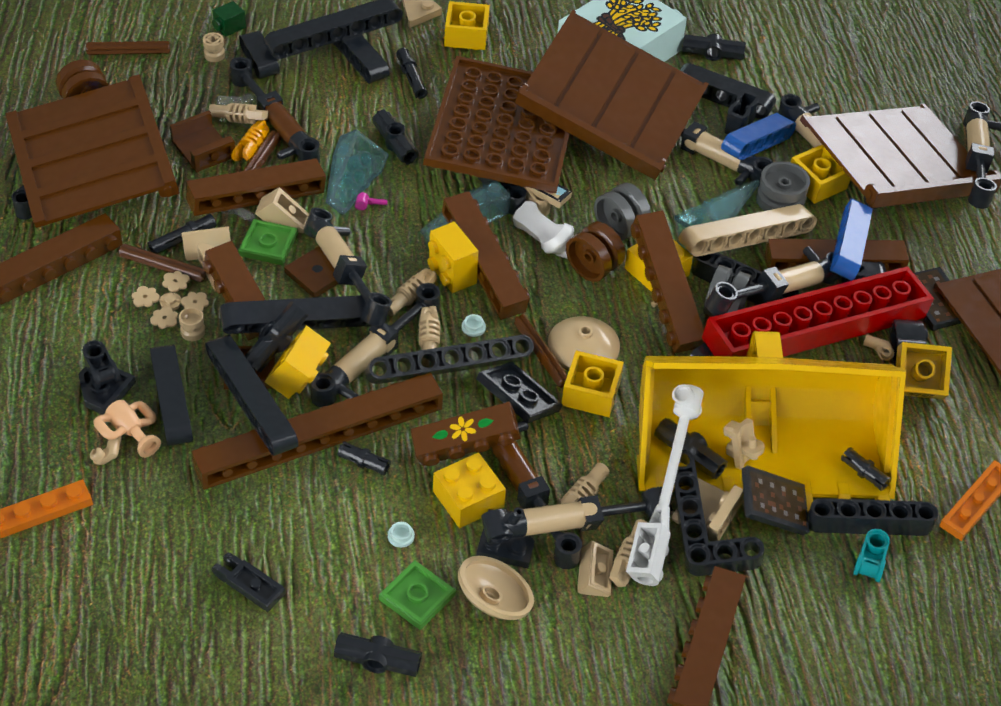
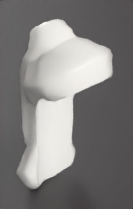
[513,201,574,259]

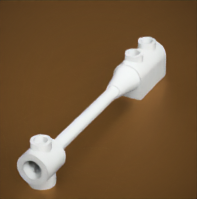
[626,384,704,586]

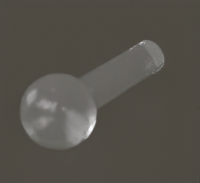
[217,93,257,106]
[221,208,255,222]

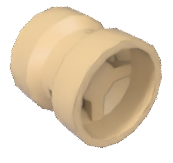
[203,32,225,62]
[179,307,205,341]

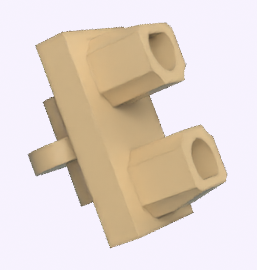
[723,418,765,470]

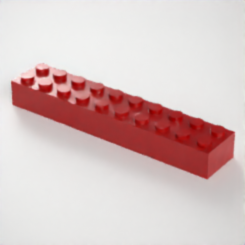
[702,266,934,357]

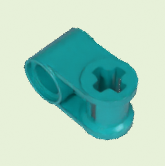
[853,529,890,583]

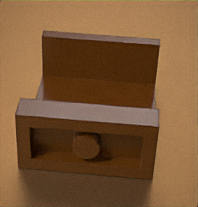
[170,110,235,173]

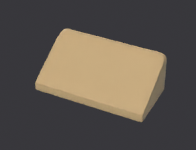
[182,226,231,261]
[577,541,613,597]

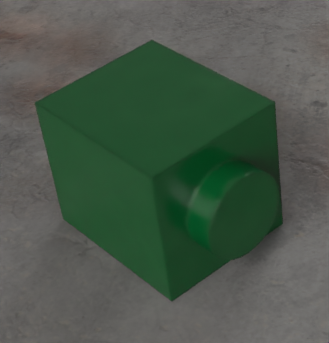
[212,1,246,37]

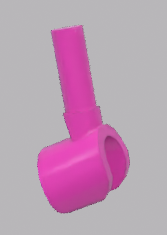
[355,192,388,210]

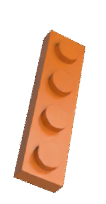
[939,460,1001,541]
[0,479,93,539]

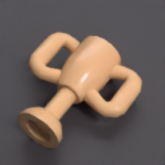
[93,400,161,458]

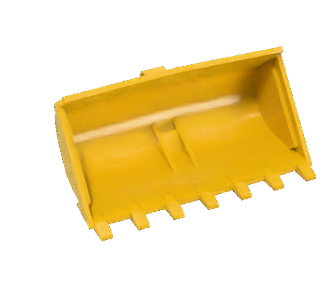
[637,331,906,513]

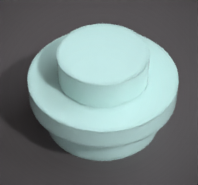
[462,314,486,337]
[388,522,415,548]

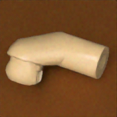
[863,334,894,361]
[90,436,121,465]

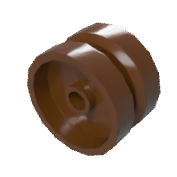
[55,59,109,99]
[566,221,626,282]

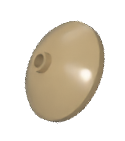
[548,316,620,370]
[458,556,534,620]

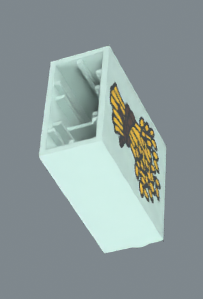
[558,0,687,62]

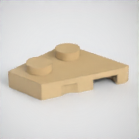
[402,0,442,28]

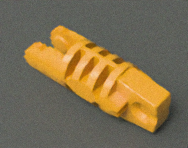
[231,120,270,161]

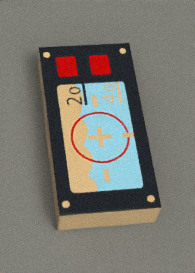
[524,184,572,208]

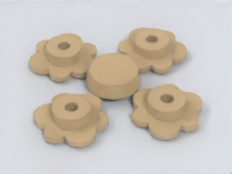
[131,271,209,329]

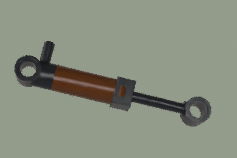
[230,57,320,164]
[490,421,582,570]

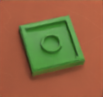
[238,219,298,265]
[379,560,456,630]

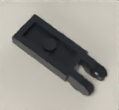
[211,552,286,612]

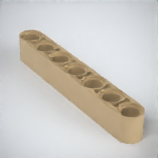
[679,204,817,257]

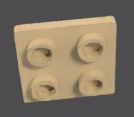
[672,478,743,541]

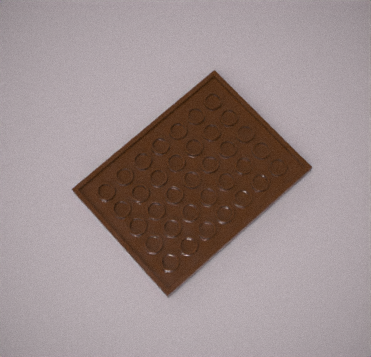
[423,56,570,193]

